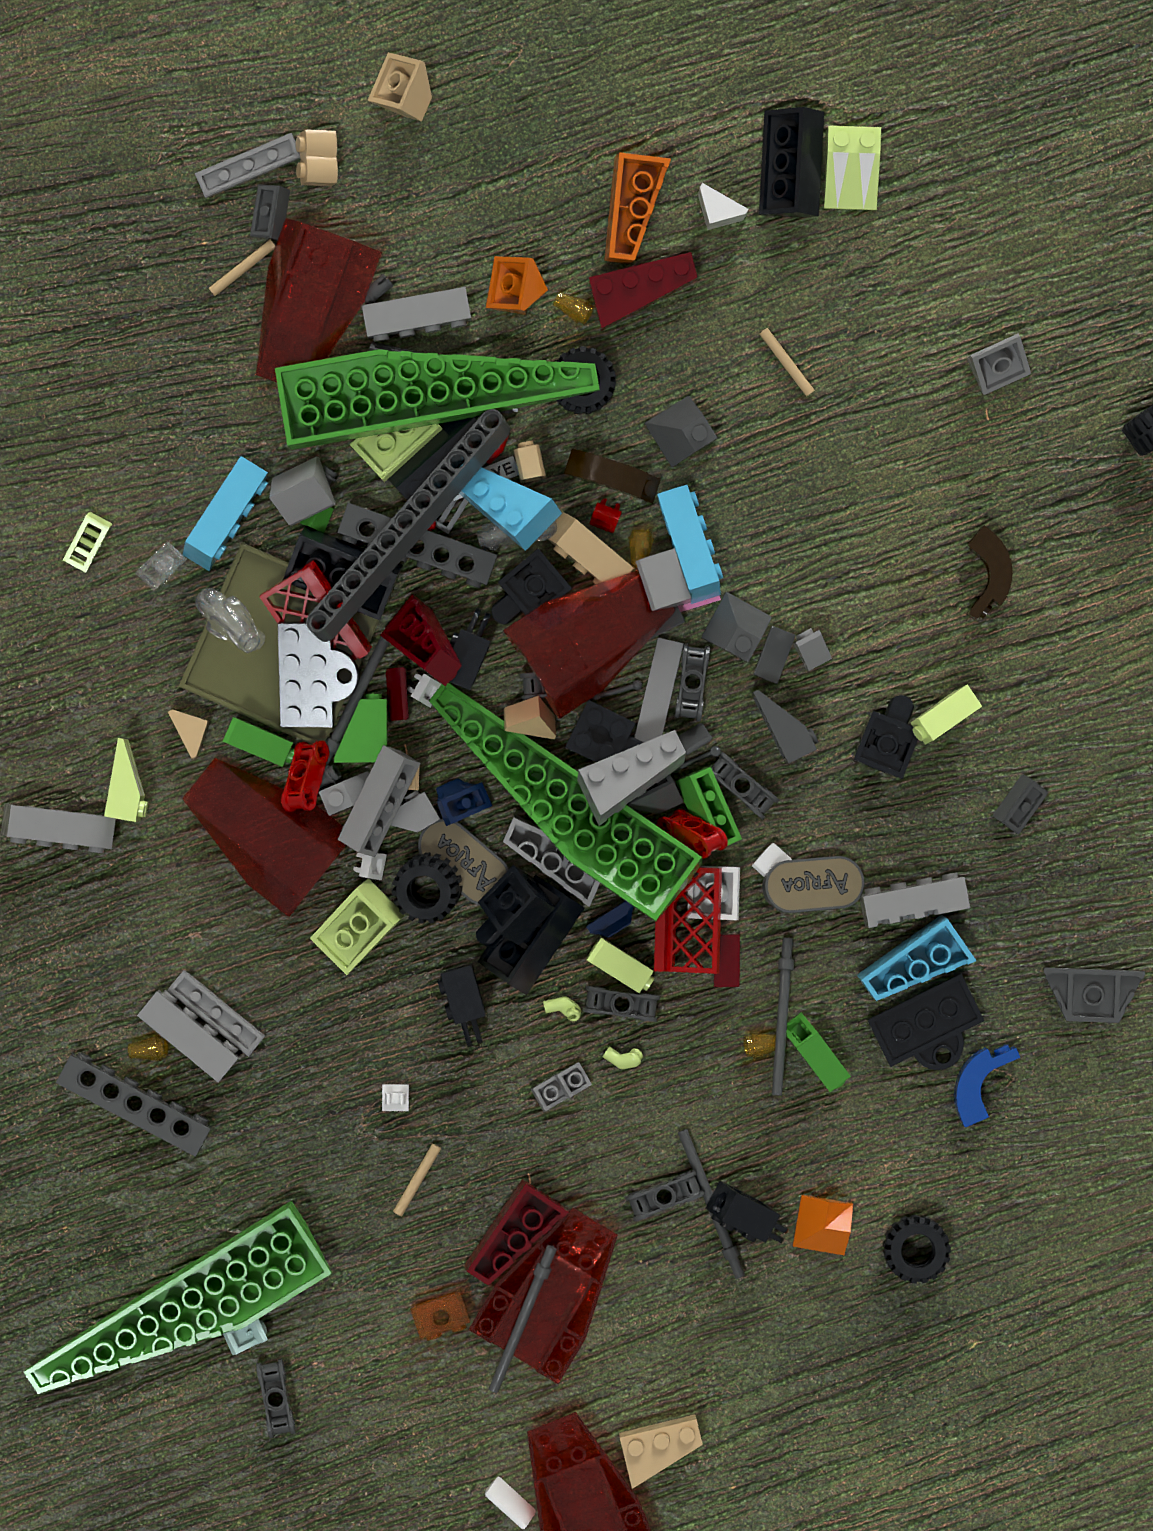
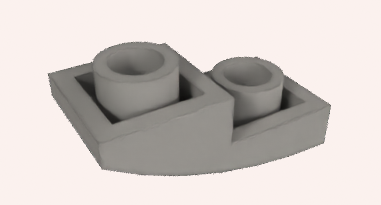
[531,1062,592,1112]

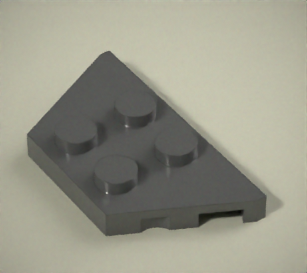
[1043,967,1145,1023]

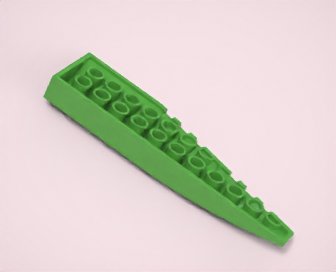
[275,349,600,450]
[429,683,702,922]
[24,1201,332,1394]

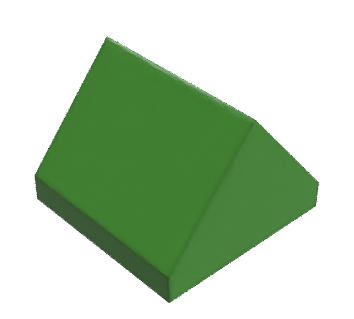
[300,507,334,533]

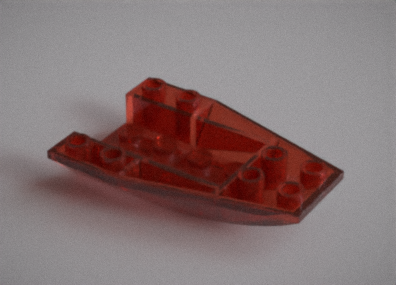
[256,218,382,383]
[503,570,675,719]
[182,758,347,917]
[468,1207,618,1384]
[527,1412,651,1531]

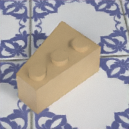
[543,512,634,592]
[619,1414,703,1489]

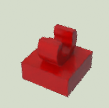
[589,498,621,533]

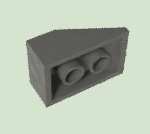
[751,690,819,764]

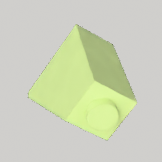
[911,684,982,744]
[586,936,655,993]

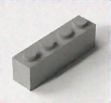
[362,287,471,342]
[338,745,421,857]
[137,990,240,1082]

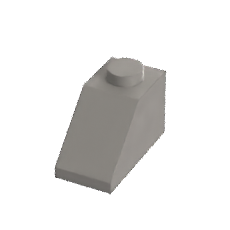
[319,771,369,816]

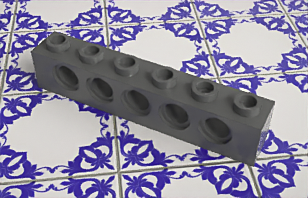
[338,503,497,588]
[56,1052,212,1157]

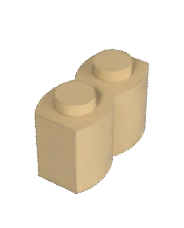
[296,130,338,186]
[514,441,546,483]

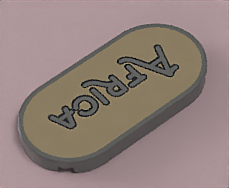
[418,819,509,905]
[762,856,864,913]

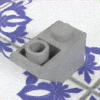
[793,628,832,671]
[391,790,440,832]

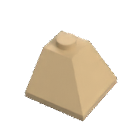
[368,52,432,121]

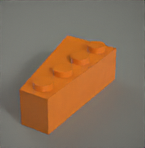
[604,152,671,264]

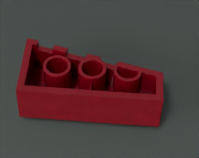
[588,252,698,331]
[380,594,462,687]
[464,1179,569,1286]

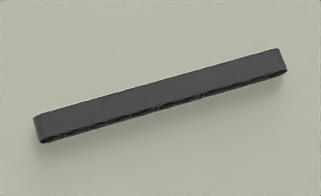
[306,409,510,642]

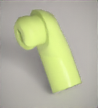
[543,996,581,1022]
[602,1046,643,1069]

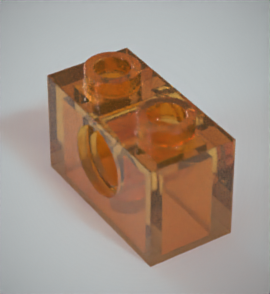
[410,1289,471,1341]

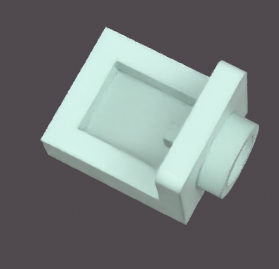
[223,1319,268,1355]

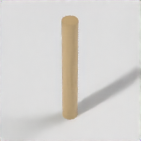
[209,239,276,296]
[760,328,815,397]
[393,1143,441,1216]

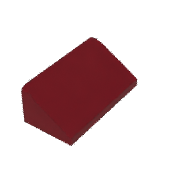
[386,667,409,721]
[713,934,740,987]

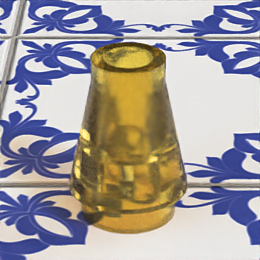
[553,292,594,325]
[628,530,654,568]
[743,1033,776,1059]
[128,1035,168,1061]

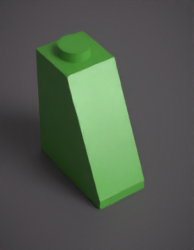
[334,694,388,763]
[223,717,294,767]
[786,1012,851,1092]

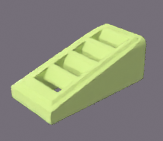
[63,512,112,573]

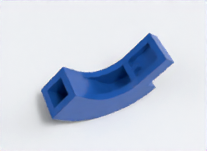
[954,1044,1020,1128]

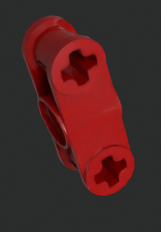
[281,740,329,812]
[656,809,728,859]

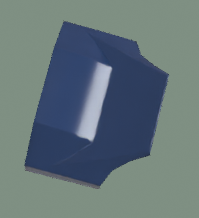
[436,778,492,826]
[586,901,635,938]

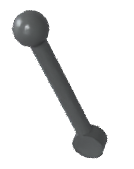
[589,680,643,701]
[672,746,721,774]

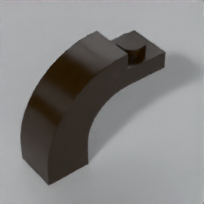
[564,449,661,504]
[966,525,1013,620]

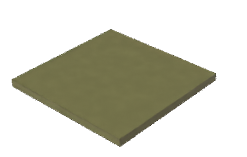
[178,542,379,744]

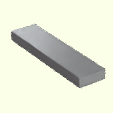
[195,133,300,199]
[634,638,684,742]
[168,969,265,1057]

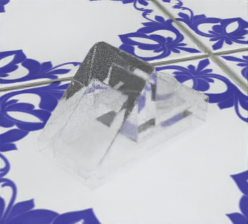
[135,542,187,591]

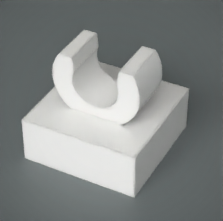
[407,674,441,707]
[353,852,387,880]
[382,1084,409,1111]

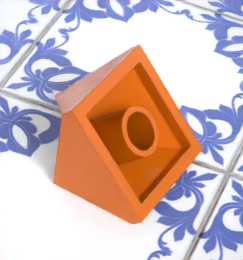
[486,256,548,315]
[792,1195,853,1255]

